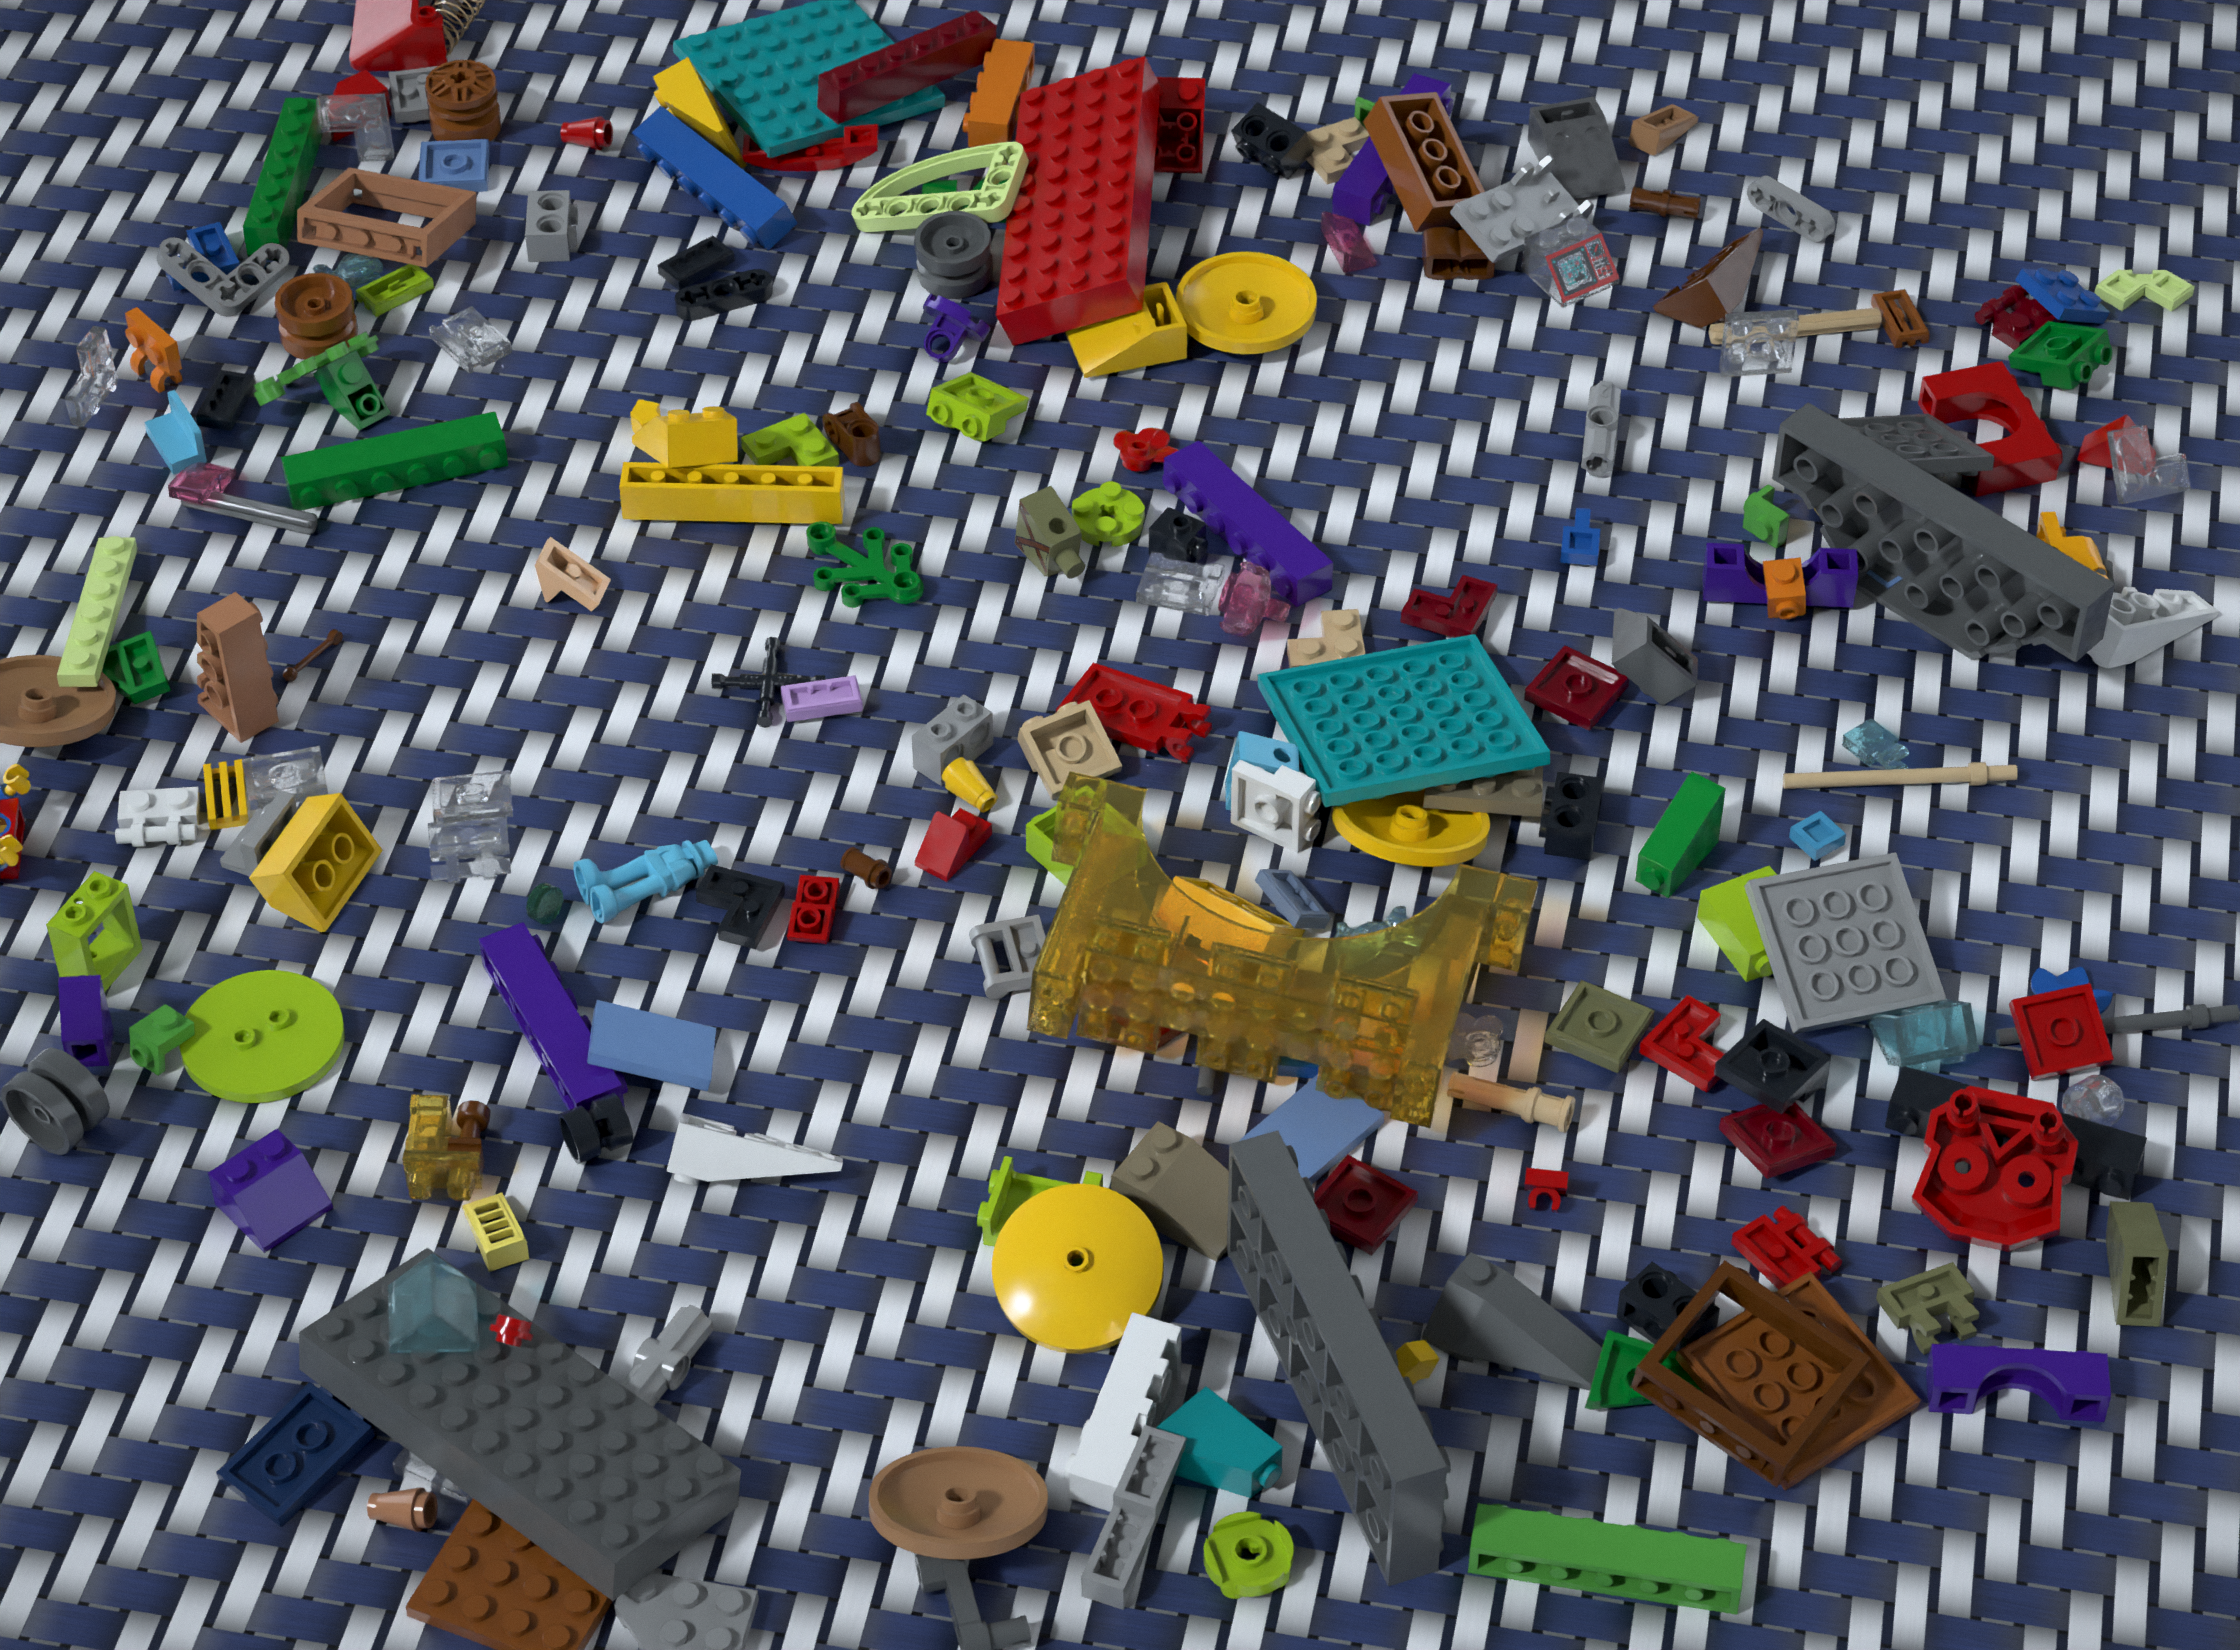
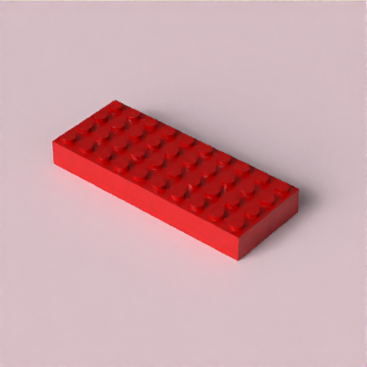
[996,56,1161,346]

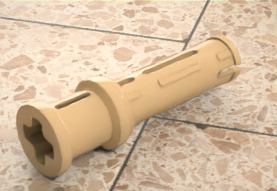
[1447,1071,1575,1133]

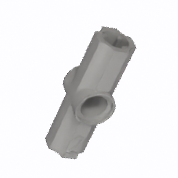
[1581,381,1621,477]
[621,1305,713,1407]

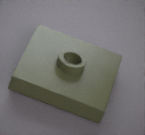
[1544,980,1655,1073]

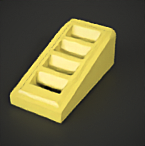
[462,1193,529,1272]

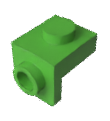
[1742,484,1790,549]
[129,1004,195,1076]

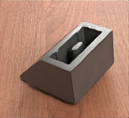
[1612,608,1698,706]

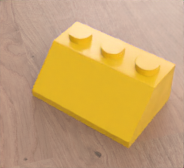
[249,793,383,932]
[1156,876,1305,967]

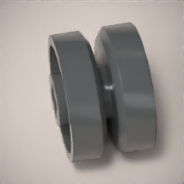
[914,211,993,299]
[0,1047,110,1155]

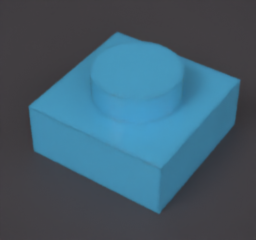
[1789,810,1846,861]

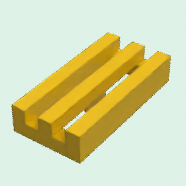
[203,759,249,830]

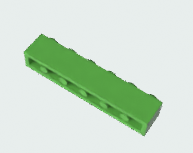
[1468,1503,1747,1615]

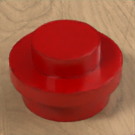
[489,1314,533,1347]

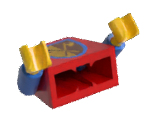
[0,764,31,879]

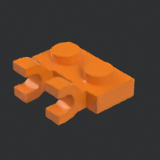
[125,307,183,393]

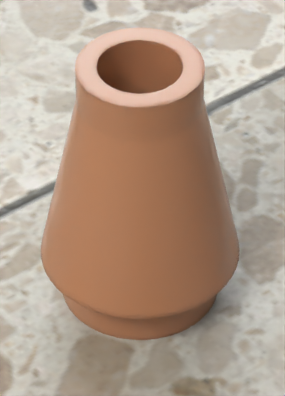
[367,1487,438,1532]

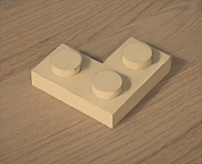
[1307,117,1369,184]
[1287,609,1365,668]

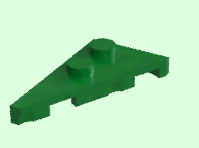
[1585,1330,1703,1410]

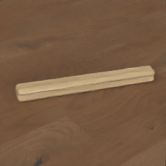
[1709,308,1882,345]

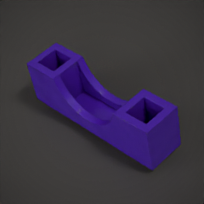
[1702,543,1858,607]
[1926,1343,2111,1422]

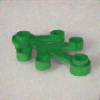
[806,521,924,608]

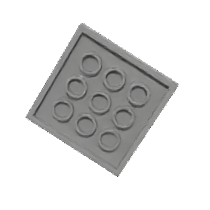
[1744,852,1947,1035]

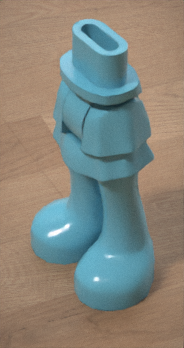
[573,840,718,924]

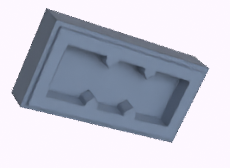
[1255,869,1330,929]

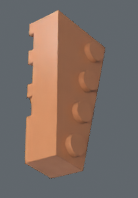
[197,592,279,743]

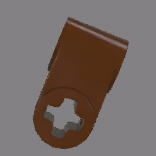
[822,402,881,467]

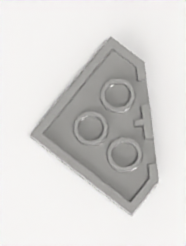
[614,1572,759,1650]

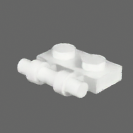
[115,787,201,847]

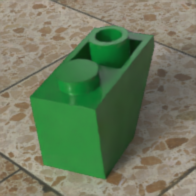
[313,350,391,430]

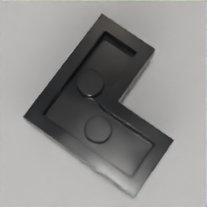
[696,864,785,949]

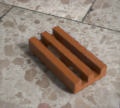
[1871,289,1930,348]

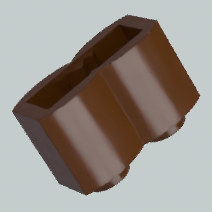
[1422,227,1495,280]

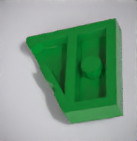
[102,630,171,704]

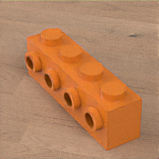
[963,39,1035,147]

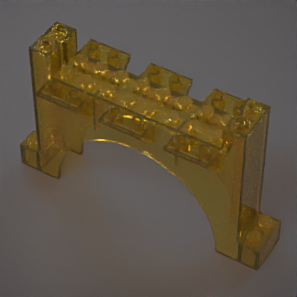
[1027,771,1539,1128]

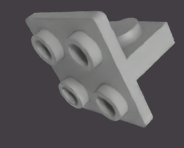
[220,790,297,876]

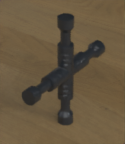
[711,637,826,728]

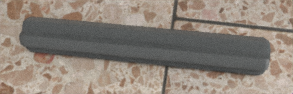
[180,485,318,535]

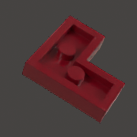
[1400,575,1498,638]

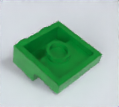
[2008,321,2113,390]

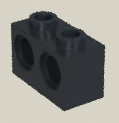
[1231,102,1314,180]
[1539,771,1604,861]
[1617,1261,1720,1352]

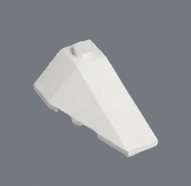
[2087,587,2219,668]
[667,1113,843,1185]

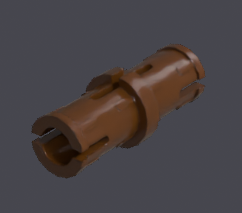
[1629,187,1701,220]

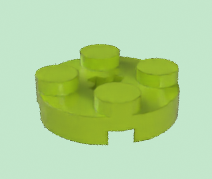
[1072,481,1145,547]
[1204,1511,1294,1599]

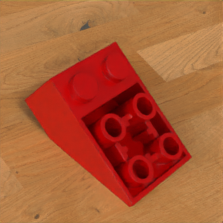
[1154,77,1205,174]

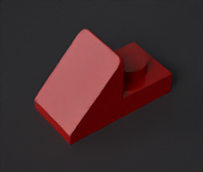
[915,808,992,882]

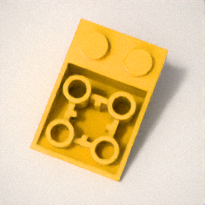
[1065,282,1187,378]

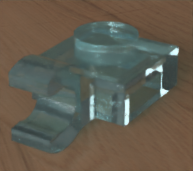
[1842,718,1909,770]

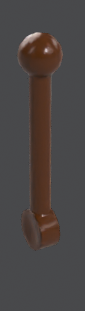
[283,629,343,682]

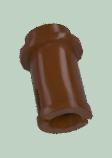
[840,847,892,889]

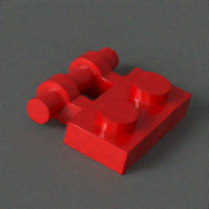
[1731,1205,1843,1290]

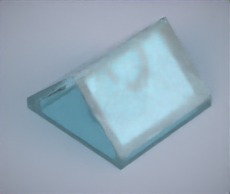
[388,1253,479,1353]

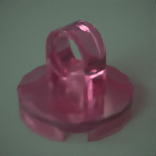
[1218,562,1291,637]

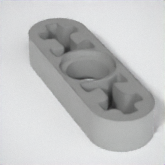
[1747,176,1835,242]

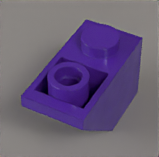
[58,975,114,1067]

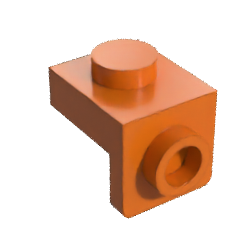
[1763,557,1806,619]

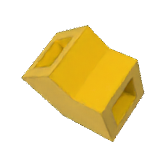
[630,399,661,433]
[1395,1340,1440,1385]

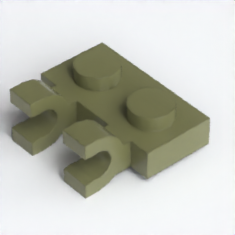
[1876,1262,1979,1355]

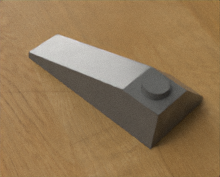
[1422,1252,1602,1391]

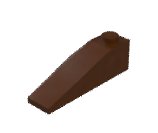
[1653,227,1764,328]

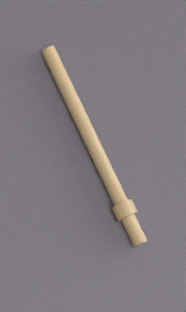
[1783,762,2018,789]

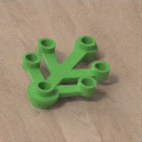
[254,332,379,406]

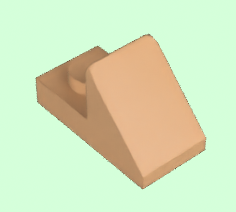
[535,537,611,611]

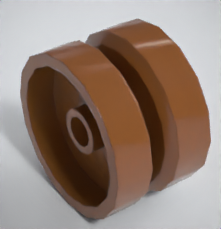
[274,273,358,360]

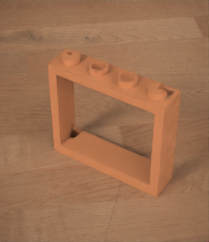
[297,167,477,267]

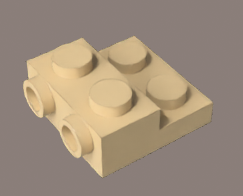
[1017,700,1122,800]

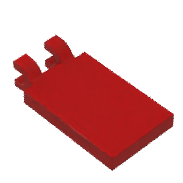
[1056,662,1212,763]

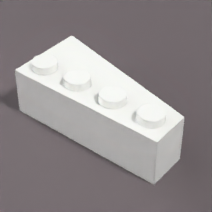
[1064,1312,1181,1511]

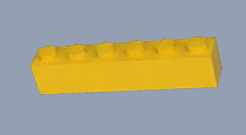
[619,462,845,524]

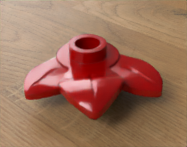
[1113,428,1178,472]

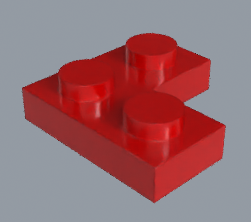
[1639,995,1724,1093]

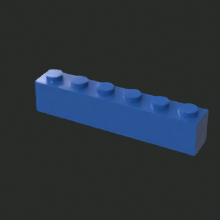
[632,106,797,251]

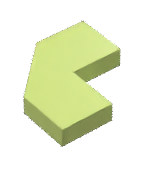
[2095,270,2195,312]

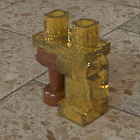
[402,1094,491,1201]

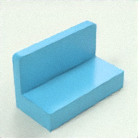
[144,390,207,475]

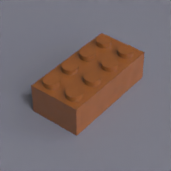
[1363,92,1485,232]

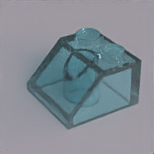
[1867,999,1979,1071]

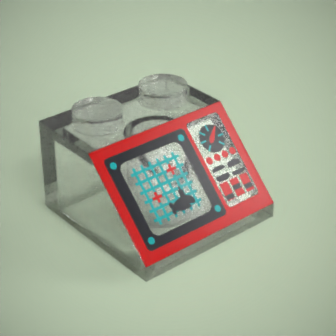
[1522,214,1620,308]

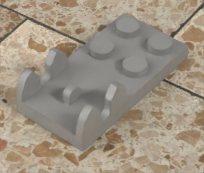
[1450,154,1594,263]

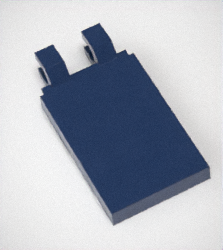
[216,1382,376,1527]

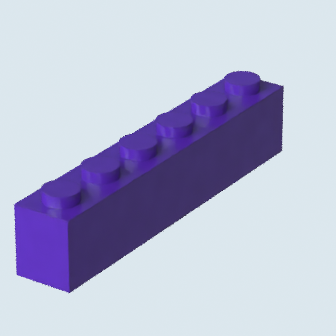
[1332,73,1454,226]
[1162,441,1333,607]
[479,922,628,1123]

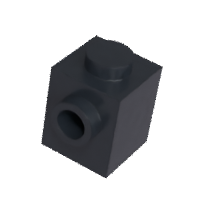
[1149,507,1208,571]

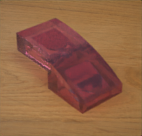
[168,462,236,505]

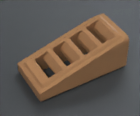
[1629,104,1698,156]

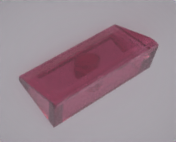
[1321,211,1376,273]

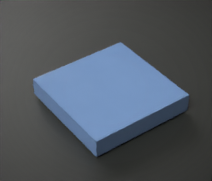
[419,139,490,192]

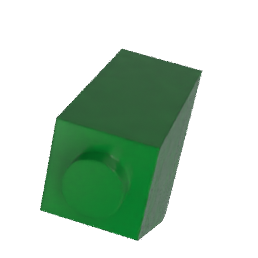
[1635,771,1726,898]

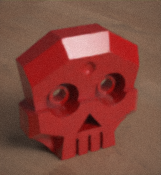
[1912,1085,2078,1252]

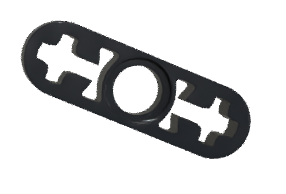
[675,269,773,321]

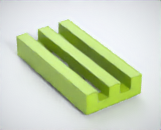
[355,264,434,317]

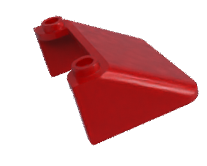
[349,0,448,72]

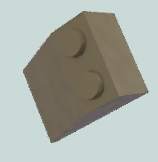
[1111,1121,1229,1262]

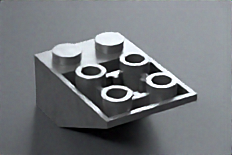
[1527,97,1625,200]

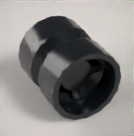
[558,1093,634,1164]

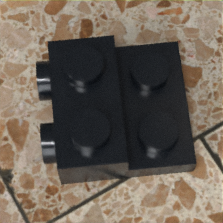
[1714,1019,1831,1115]

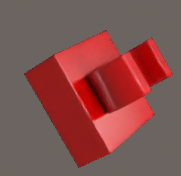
[1524,1167,1568,1213]

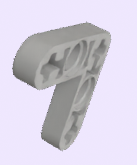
[157,237,290,317]

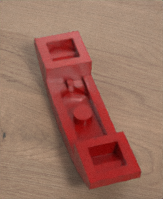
[742,124,879,171]

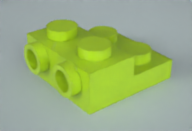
[926,372,1029,441]

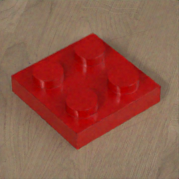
[2009,983,2114,1081]

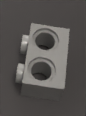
[525,190,578,262]
[912,695,993,786]

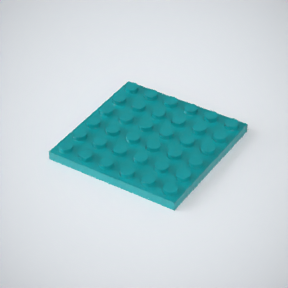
[673,0,945,158]
[1258,634,1550,807]

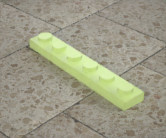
[57,536,137,687]

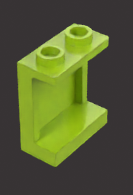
[977,1156,1103,1265]

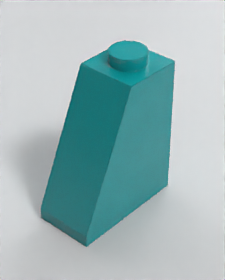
[1156,1386,1283,1498]

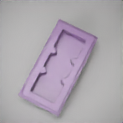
[781,675,863,722]

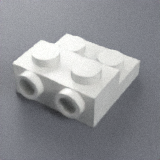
[1231,760,1321,853]

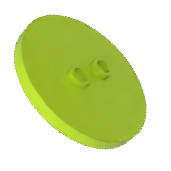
[179,970,345,1103]

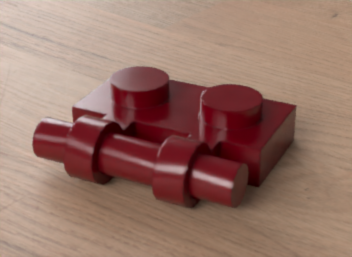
[1974,285,2065,350]

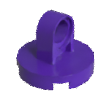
[923,294,990,363]

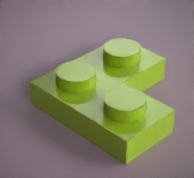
[741,412,839,467]

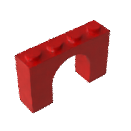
[1918,361,2063,497]

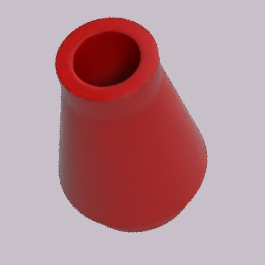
[560,116,613,150]

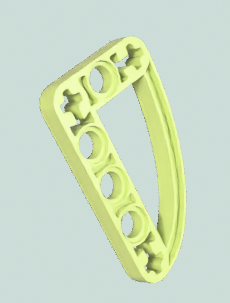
[851,142,1029,232]

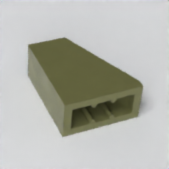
[2106,1201,2169,1327]

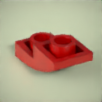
[787,875,840,944]

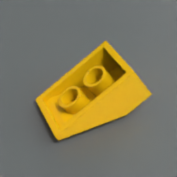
[653,57,747,168]
[632,406,738,468]

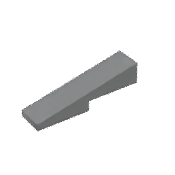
[1081,1425,1186,1610]

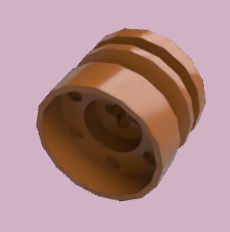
[425,60,501,142]

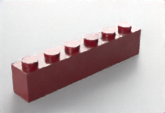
[817,10,997,124]

